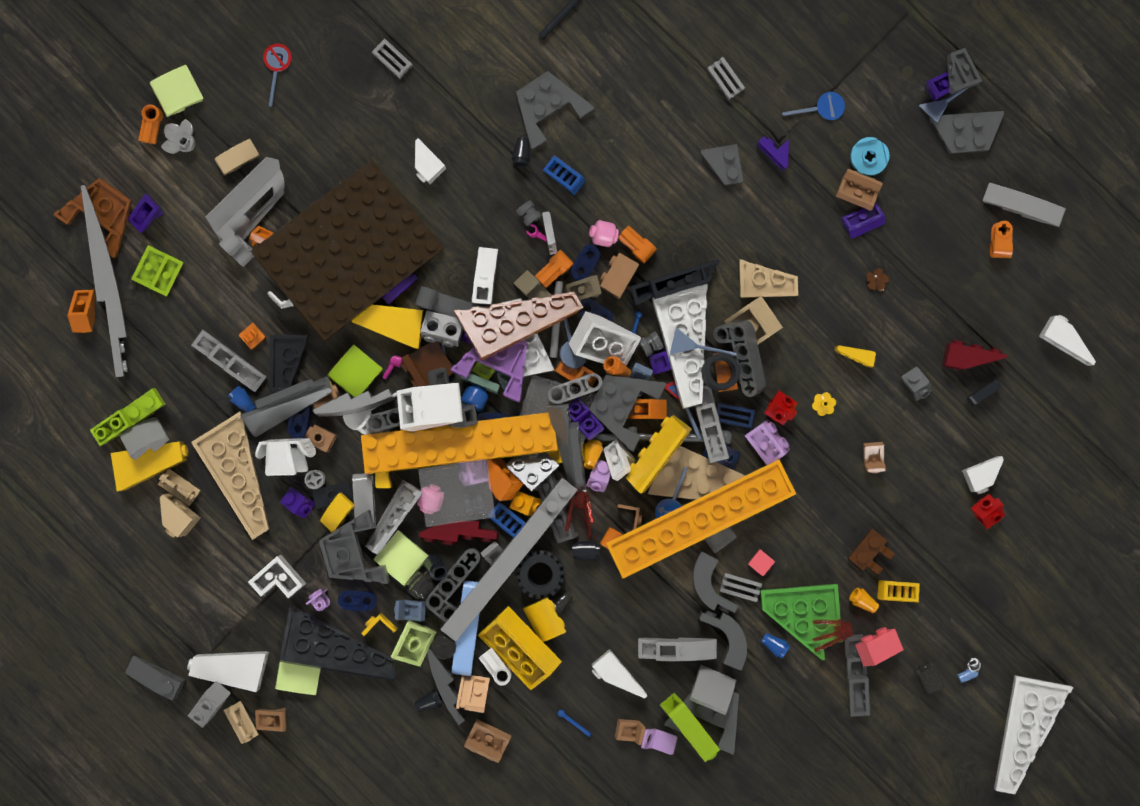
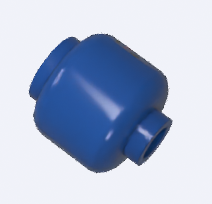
[461,384,489,412]

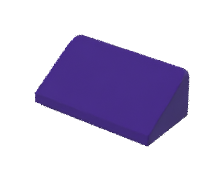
[842,202,885,239]

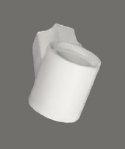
[479,648,512,685]

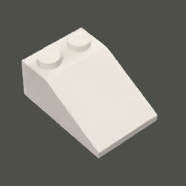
[569,311,641,365]

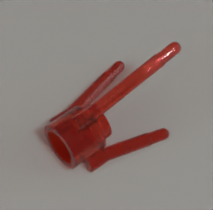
[565,492,594,538]
[813,619,853,652]

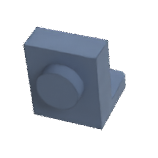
[629,363,653,397]
[394,600,426,621]

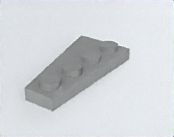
[365,480,423,555]

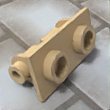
[158,469,201,506]
[224,701,259,744]

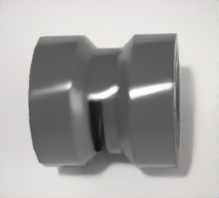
[516,200,542,227]
[639,331,664,357]

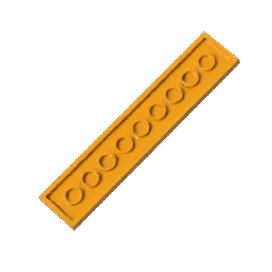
[361,412,558,474]
[606,460,796,579]

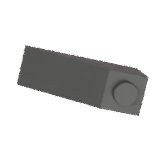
[125,655,186,700]

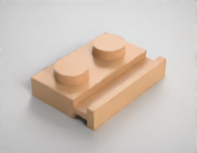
[456,675,490,713]

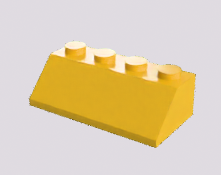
[626,415,692,493]
[478,606,562,690]

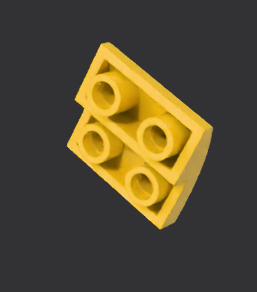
[523,597,566,642]

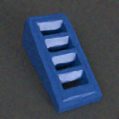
[543,155,586,195]
[487,502,526,538]

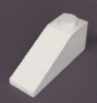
[1039,315,1096,366]
[592,649,647,698]

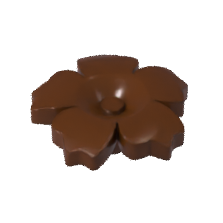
[866,268,889,292]

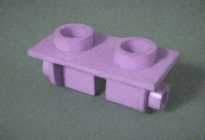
[306,589,330,611]

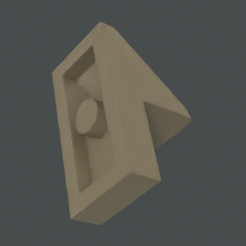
[514,270,551,300]
[566,275,602,301]

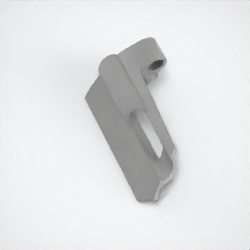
[206,157,285,267]

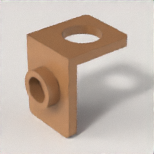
[617,504,642,530]

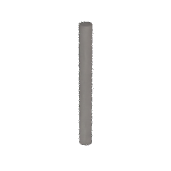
[550,281,563,358]

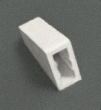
[187,651,269,692]

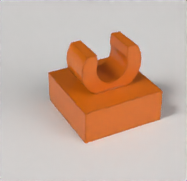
[249,226,273,247]
[239,323,267,350]

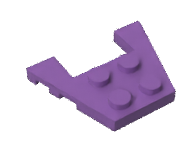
[451,341,528,403]

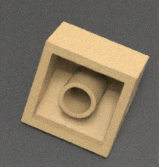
[725,296,783,351]
[160,494,201,538]

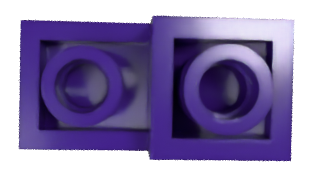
[569,397,604,441]

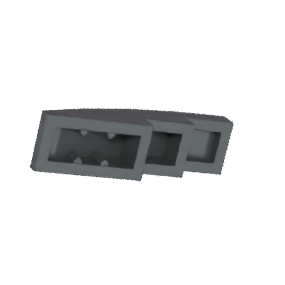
[844,634,870,717]
[427,647,466,725]

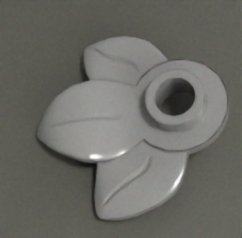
[161,119,195,154]

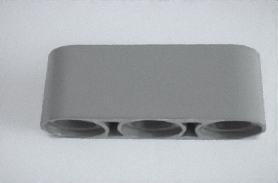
[547,373,602,404]
[352,473,376,529]

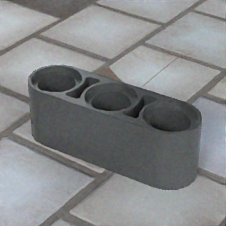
[365,408,400,434]

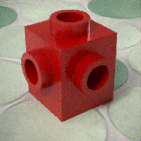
[764,390,798,426]
[971,494,1005,530]

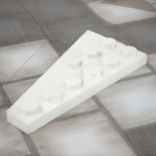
[652,284,708,409]
[994,675,1073,794]

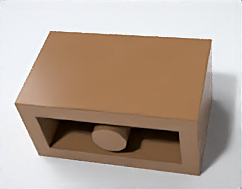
[599,253,639,299]

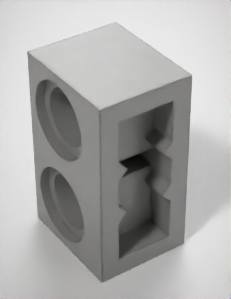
[421,310,463,347]
[188,681,231,728]

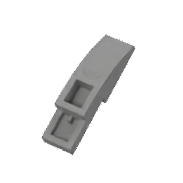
[638,637,717,661]

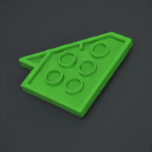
[760,584,843,660]

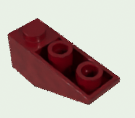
[942,340,1007,370]

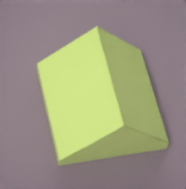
[391,620,436,667]

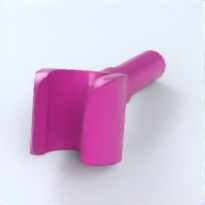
[526,224,548,243]
[383,355,403,379]

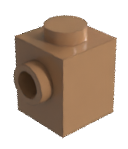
[305,425,338,452]

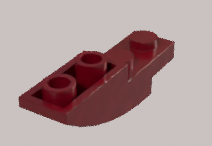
[419,520,498,545]

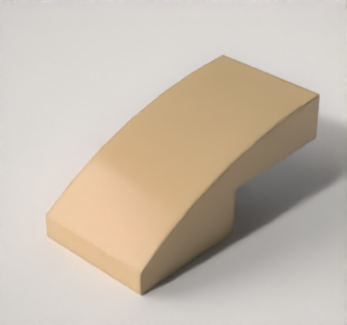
[214,139,259,175]

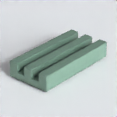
[461,373,500,394]

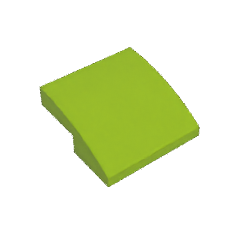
[131,245,184,296]
[327,345,383,398]

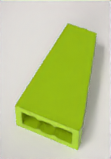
[660,693,720,762]

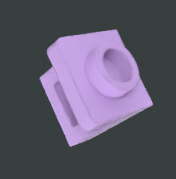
[586,459,611,492]

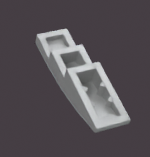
[983,183,1066,227]
[191,329,266,392]
[696,385,729,463]
[313,389,395,417]

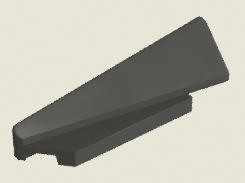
[240,377,332,437]
[547,404,587,494]

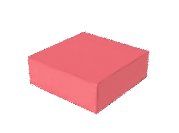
[748,549,775,576]

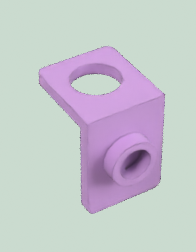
[641,729,678,755]

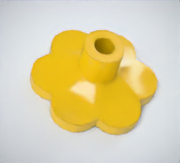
[812,392,836,416]

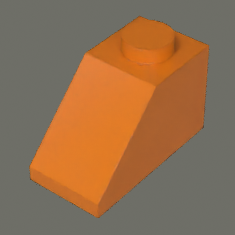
[67,290,95,333]
[627,399,667,419]
[487,458,523,501]

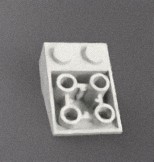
[397,383,463,432]

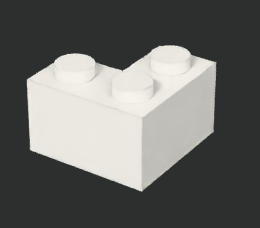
[248,555,306,598]

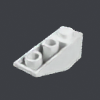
[472,247,498,306]

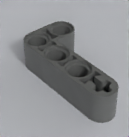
[415,286,483,318]
[713,320,766,397]
[426,548,481,622]

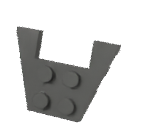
[516,71,594,150]
[589,375,666,451]
[319,510,390,584]
[664,691,739,754]

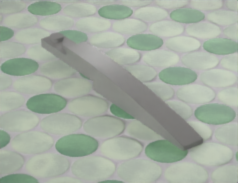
[81,185,128,377]
[440,478,577,642]

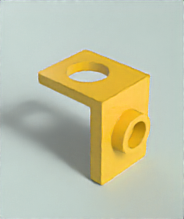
[361,613,398,636]

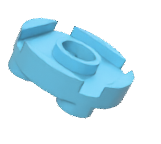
[850,137,889,176]

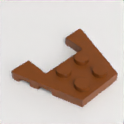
[53,178,132,258]

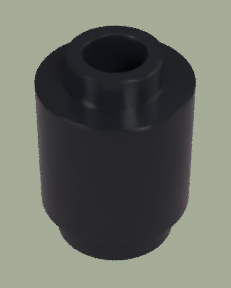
[572,541,600,560]
[423,555,448,580]

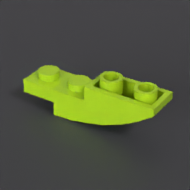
[90,388,165,446]

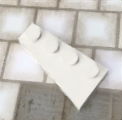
[502,299,554,377]

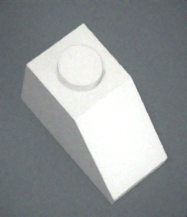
[415,138,446,184]
[962,456,1004,494]

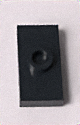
[312,481,354,509]

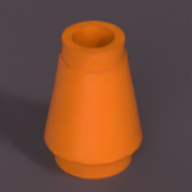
[603,356,631,378]

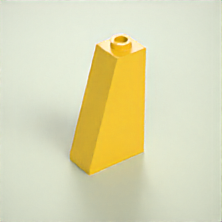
[352,305,424,349]
[111,441,188,491]

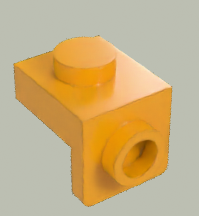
[510,491,542,516]

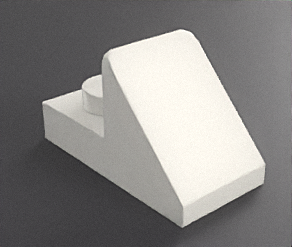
[603,439,636,481]

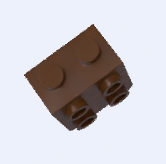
[401,341,453,387]

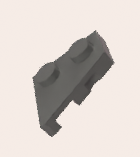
[947,48,982,94]
[700,144,744,186]

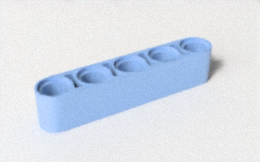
[452,580,480,676]

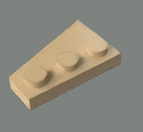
[739,259,798,298]

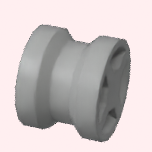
[305,470,326,489]

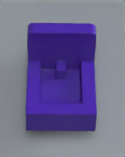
[280,487,315,518]

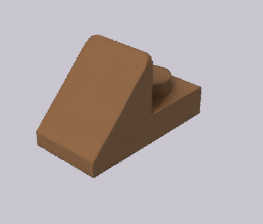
[255,708,287,732]

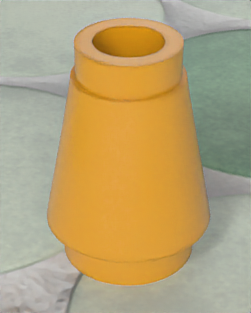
[583,439,603,469]
[849,588,879,614]

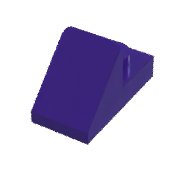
[924,72,950,102]
[757,136,789,171]
[128,194,163,233]

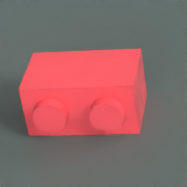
[855,627,903,666]

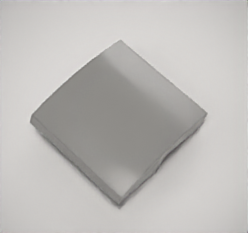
[119,417,170,460]
[689,665,736,715]

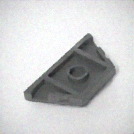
[929,111,1004,154]

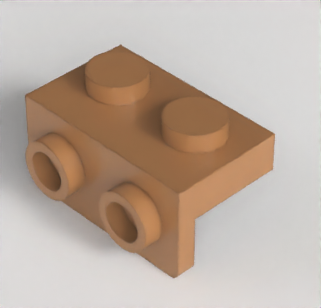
[836,169,883,211]
[464,719,511,763]

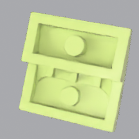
[150,65,203,117]
[373,530,429,586]
[275,662,320,695]

